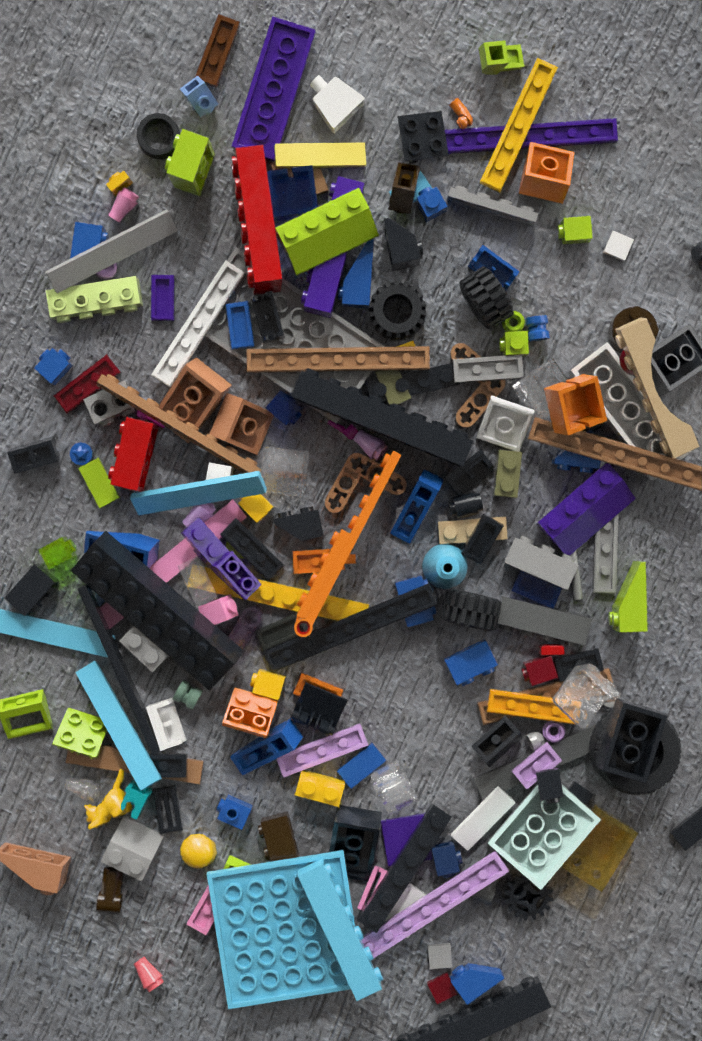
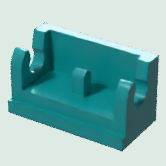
[121,779,153,820]

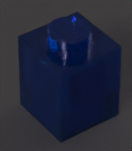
[266,390,303,426]

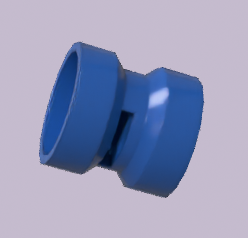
[525,315,550,342]

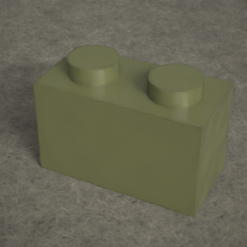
[492,450,522,498]

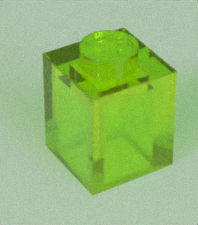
[38,537,77,570]

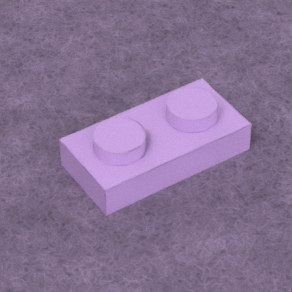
[512,742,562,789]

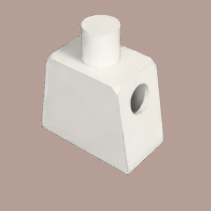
[310,76,365,134]

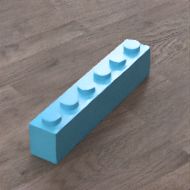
[298,858,384,1001]

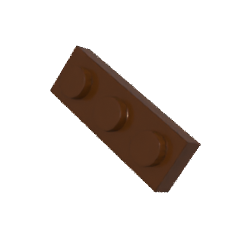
[195,14,240,88]

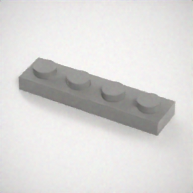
[447,186,538,226]

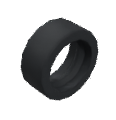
[136,113,180,159]

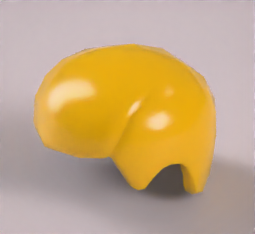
[180,834,217,869]

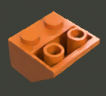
[222,687,278,738]

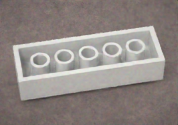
[568,342,692,480]

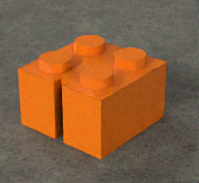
[544,374,607,435]

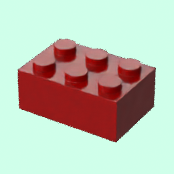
[108,417,159,492]

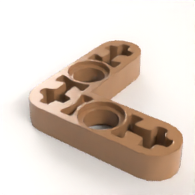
[450,343,506,428]
[325,453,407,513]

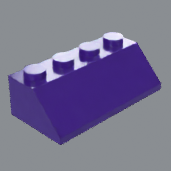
[537,463,636,556]

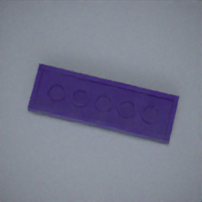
[231,16,316,162]

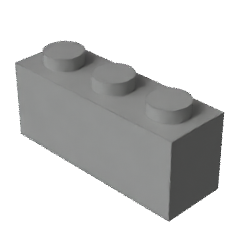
[504,535,579,590]

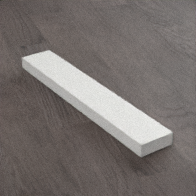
[151,260,245,388]

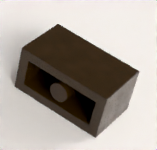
[258,811,299,862]

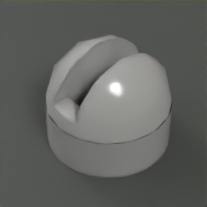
[525,732,545,752]

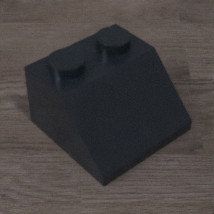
[383,218,424,271]

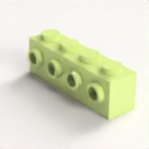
[46,276,143,323]

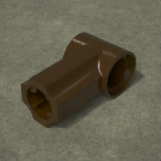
[96,867,124,915]

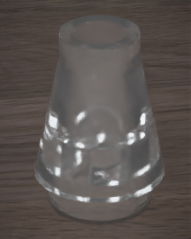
[65,777,101,802]

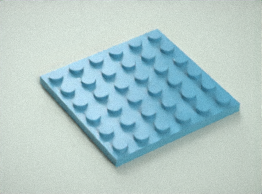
[207,850,355,1009]

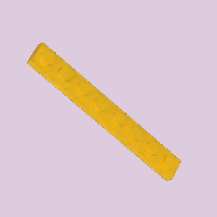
[187,564,369,621]

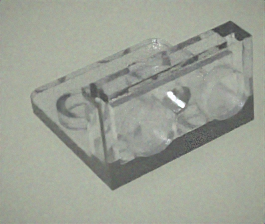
[553,664,621,729]

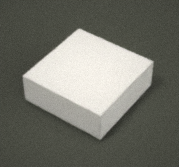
[603,231,634,262]

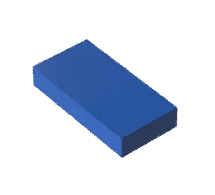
[226,301,255,350]
[337,742,386,789]

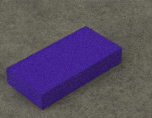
[151,275,175,321]

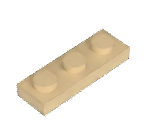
[438,517,508,544]

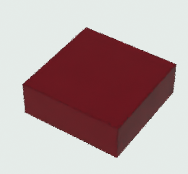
[427,972,458,1004]

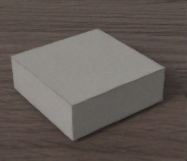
[428,943,452,969]

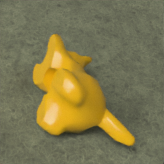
[84,769,133,830]

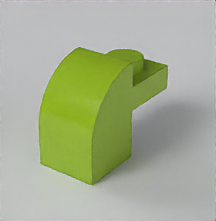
[478,40,525,75]

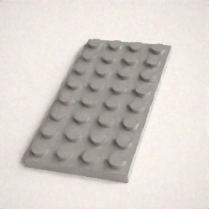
[205,247,385,424]

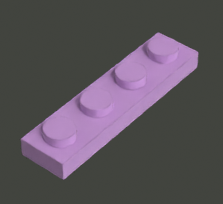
[276,723,368,778]

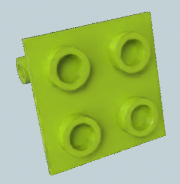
[52,708,107,759]

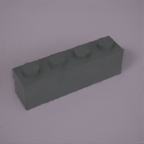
[498,596,592,648]

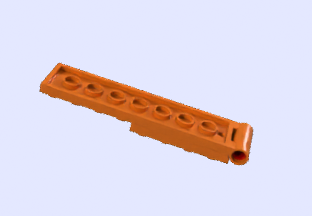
[294,451,401,637]

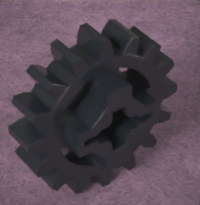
[504,873,554,921]

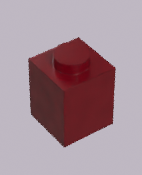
[521,655,558,686]

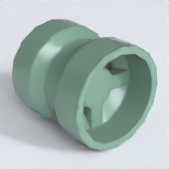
[172,680,203,710]

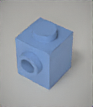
[180,76,218,118]

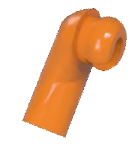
[449,98,473,129]

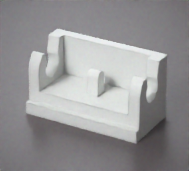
[146,697,187,751]

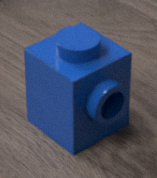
[416,186,448,223]
[34,348,73,385]
[216,794,253,830]

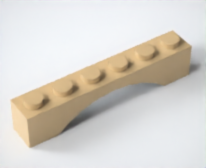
[615,317,700,458]

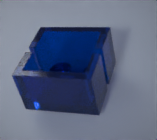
[267,165,318,222]

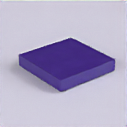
[381,813,433,866]

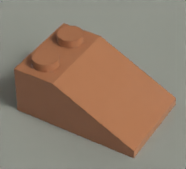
[158,357,232,443]
[0,842,71,895]

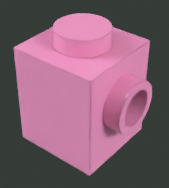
[198,594,239,625]

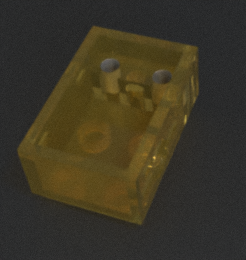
[562,804,638,892]

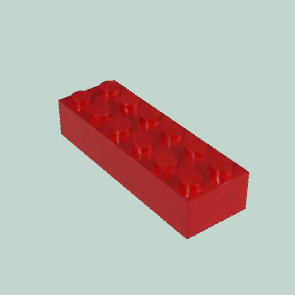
[231,145,282,295]

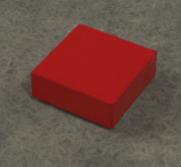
[539,644,564,655]

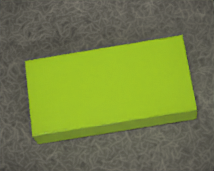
[78,458,121,508]

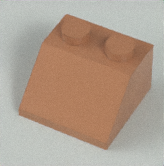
[210,393,275,455]

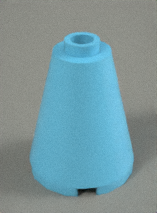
[422,544,468,589]

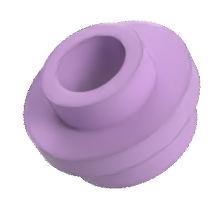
[542,721,565,743]

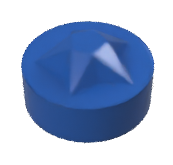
[70,442,94,465]

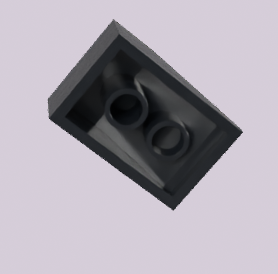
[651,324,702,397]
[329,805,382,882]

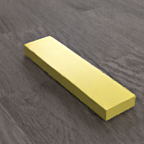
[274,143,366,169]

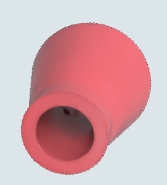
[133,956,164,992]

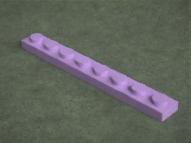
[361,850,509,958]

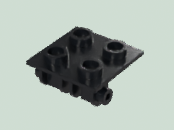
[397,111,449,164]
[290,682,348,736]

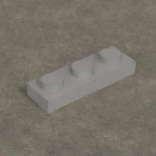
[453,355,523,383]

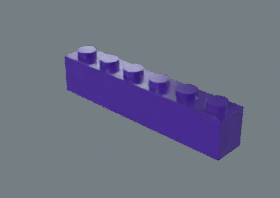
[301,176,365,318]

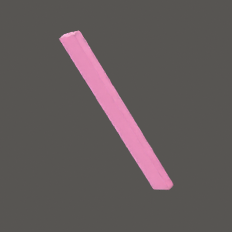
[100,499,247,629]

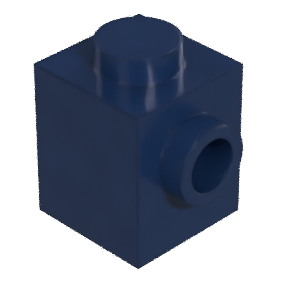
[432,840,463,878]

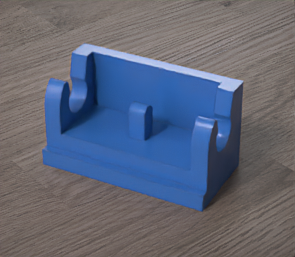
[468,245,519,291]

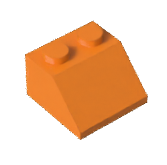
[519,142,574,204]

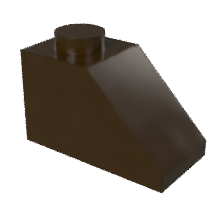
[388,162,420,214]

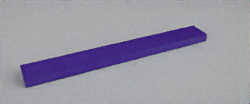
[445,118,618,154]

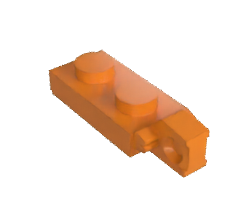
[292,549,356,574]

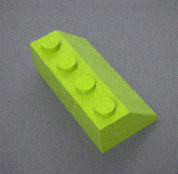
[275,188,379,276]

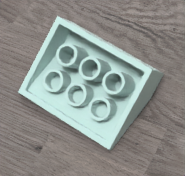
[488,783,601,890]

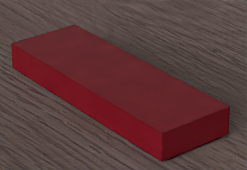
[53,354,121,414]

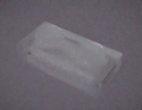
[178,556,218,607]

